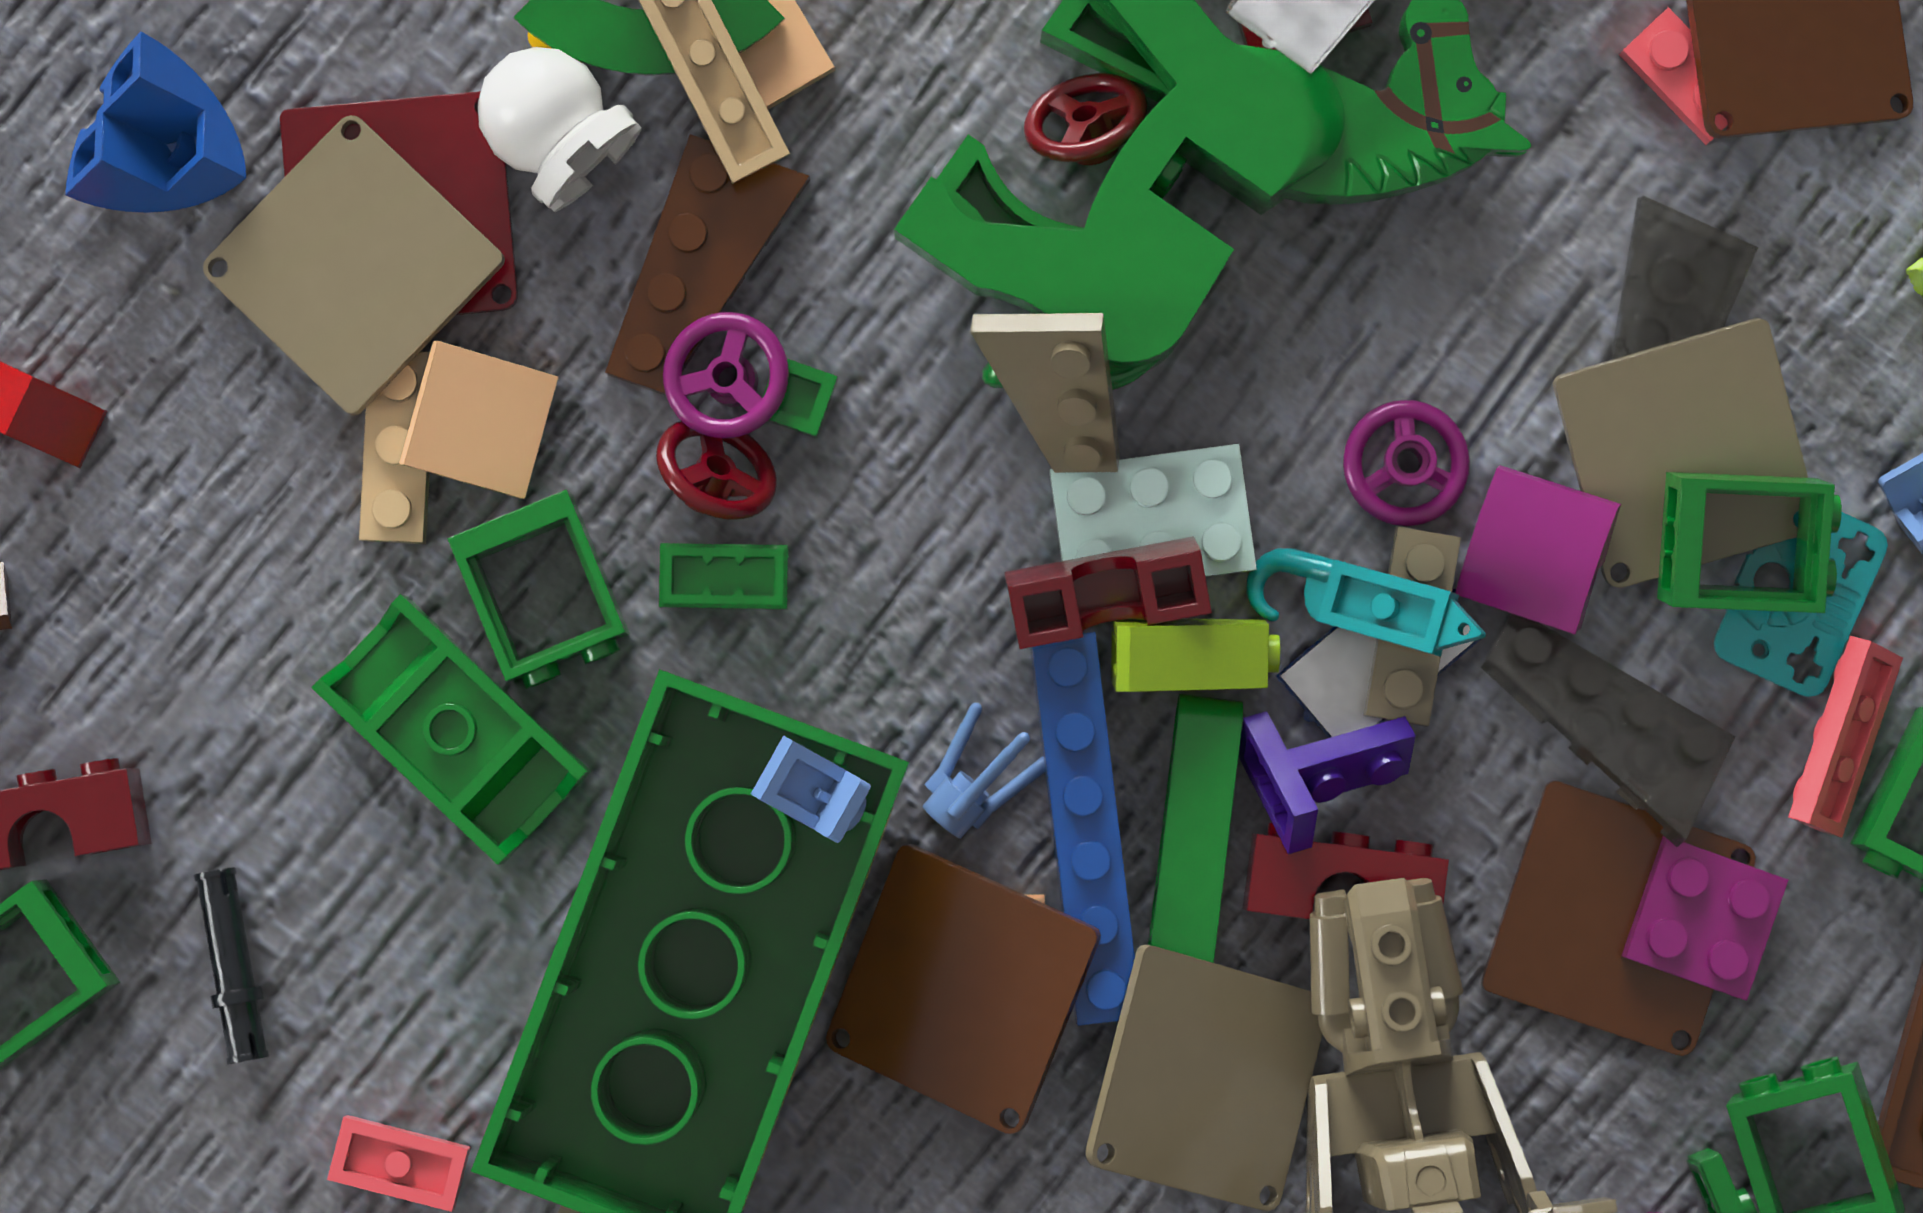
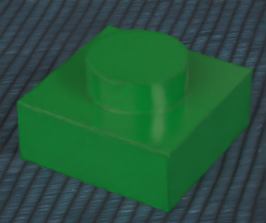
[762,359,838,438]

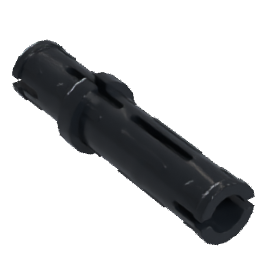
[194,867,269,1065]

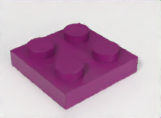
[1621,836,1789,1001]

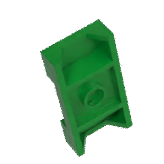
[311,594,591,865]

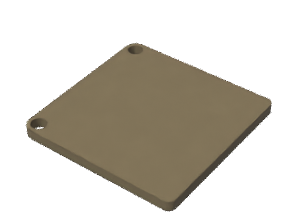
[203,115,505,416]
[1553,318,1808,588]
[1085,944,1323,1211]

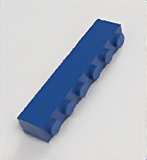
[1030,632,1135,1026]

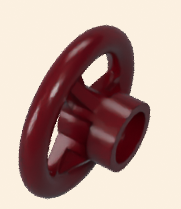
[1024,73,1147,165]
[656,421,777,520]

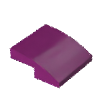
[1455,465,1621,634]

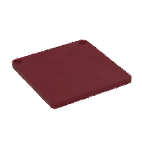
[280,91,518,315]

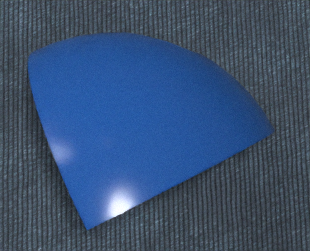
[65,31,246,213]

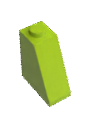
[1111,618,1280,692]

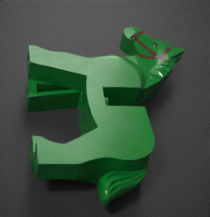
[894,0,1531,390]

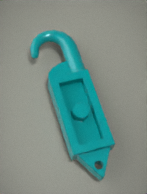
[1246,548,1486,657]

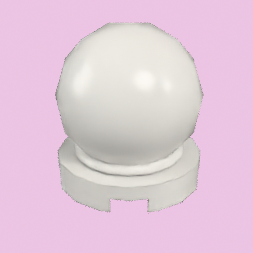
[478,47,641,212]

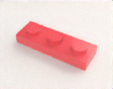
[1788,636,1903,838]

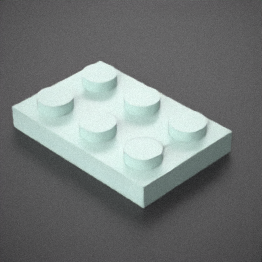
[1049,444,1257,577]

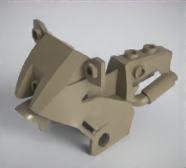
[1305,878,1618,1213]

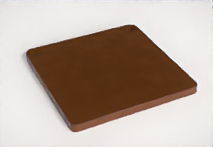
[1686,0,1913,139]
[1481,781,1756,1056]
[826,844,1101,1134]

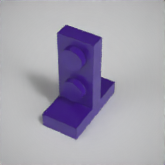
[1238,711,1416,854]

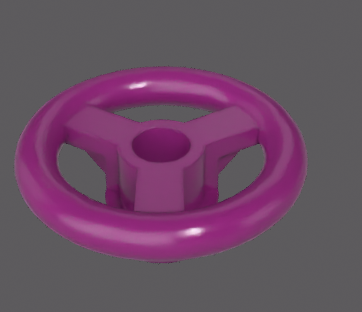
[663,312,789,438]
[1343,400,1470,526]

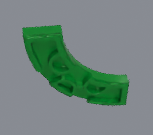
[513,0,785,76]

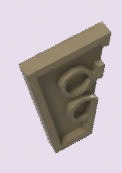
[970,313,1120,473]

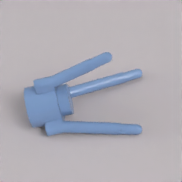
[923,703,1045,839]

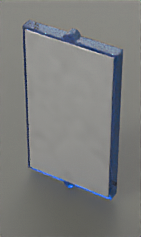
[1275,589,1483,738]

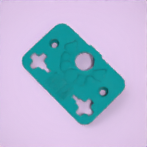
[1713,511,1888,697]

